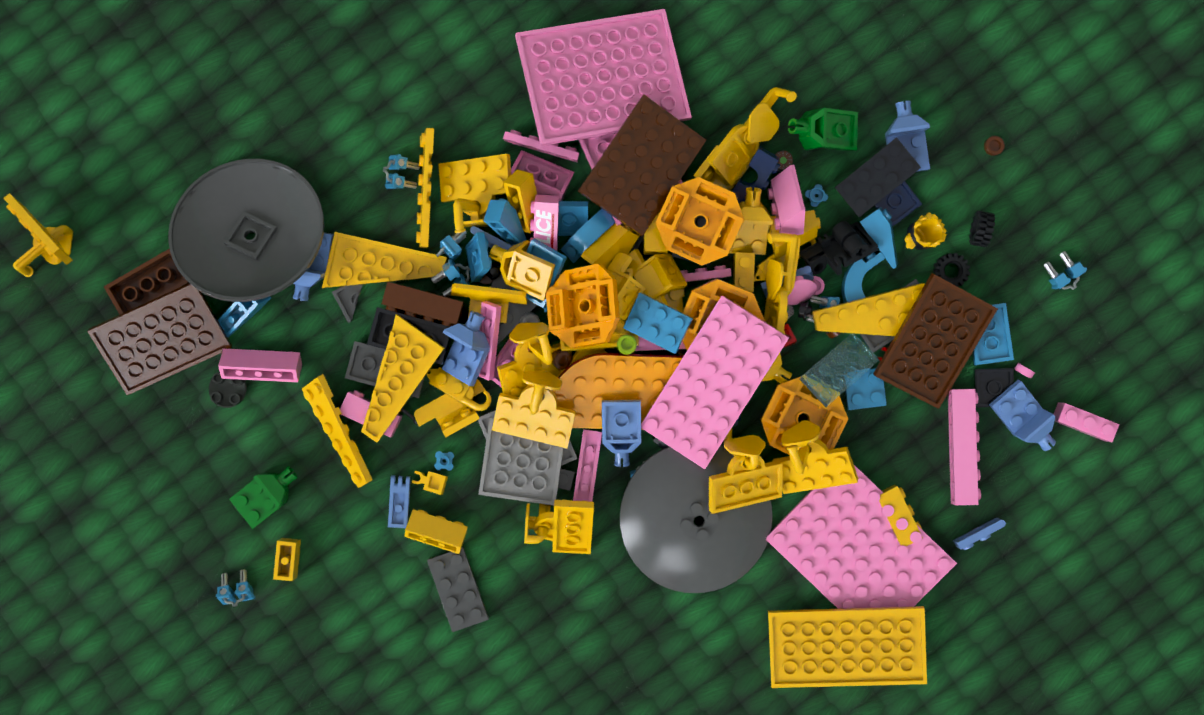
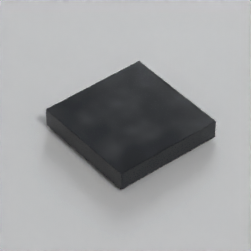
[973,368,1014,408]

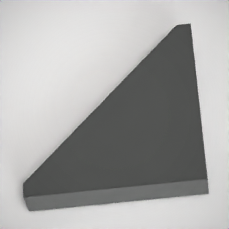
[332,284,363,323]

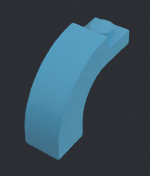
[560,209,615,263]
[842,252,885,303]

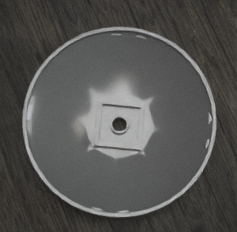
[168,159,324,302]
[619,445,772,593]

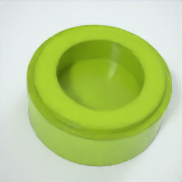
[617,335,637,355]

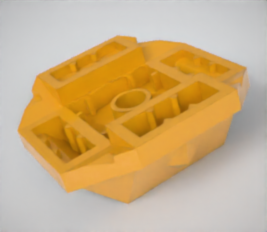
[655,177,745,266]
[546,264,620,349]
[682,278,765,350]
[761,376,848,455]

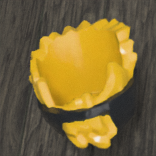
[904,212,947,250]

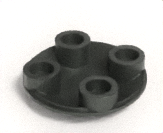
[209,372,247,408]

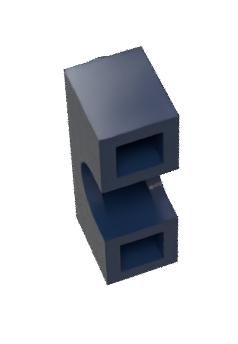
[732,146,780,203]

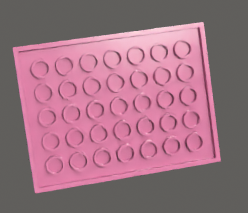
[515,9,692,146]
[766,465,957,609]

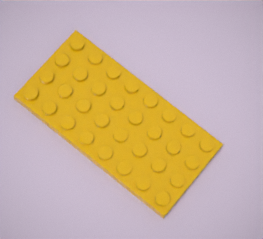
[768,606,927,688]

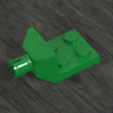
[788,108,858,151]
[229,466,298,529]

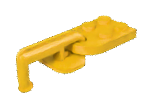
[707,87,797,186]
[764,232,801,334]

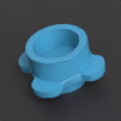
[805,184,828,207]
[434,451,454,471]

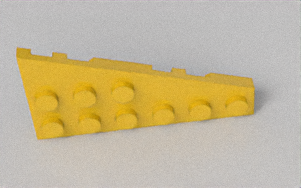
[322,232,447,288]
[812,283,925,336]
[361,314,444,442]

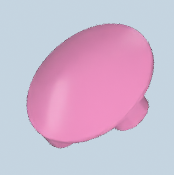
[787,276,816,305]

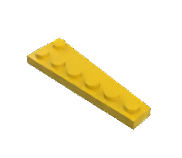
[416,128,434,248]
[302,374,372,488]

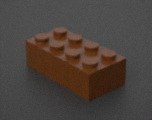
[104,248,189,314]
[381,281,467,327]

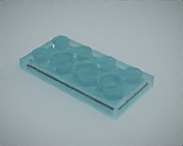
[800,333,879,407]

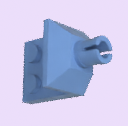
[885,101,930,172]
[293,232,334,301]
[442,311,490,387]
[989,380,1056,451]
[602,400,641,467]

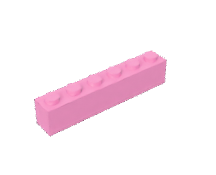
[948,389,981,505]

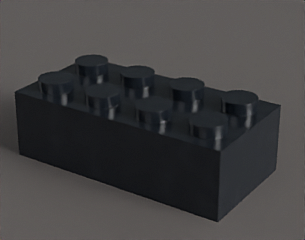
[835,137,921,217]
[367,307,451,365]

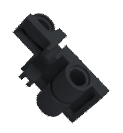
[799,221,878,275]

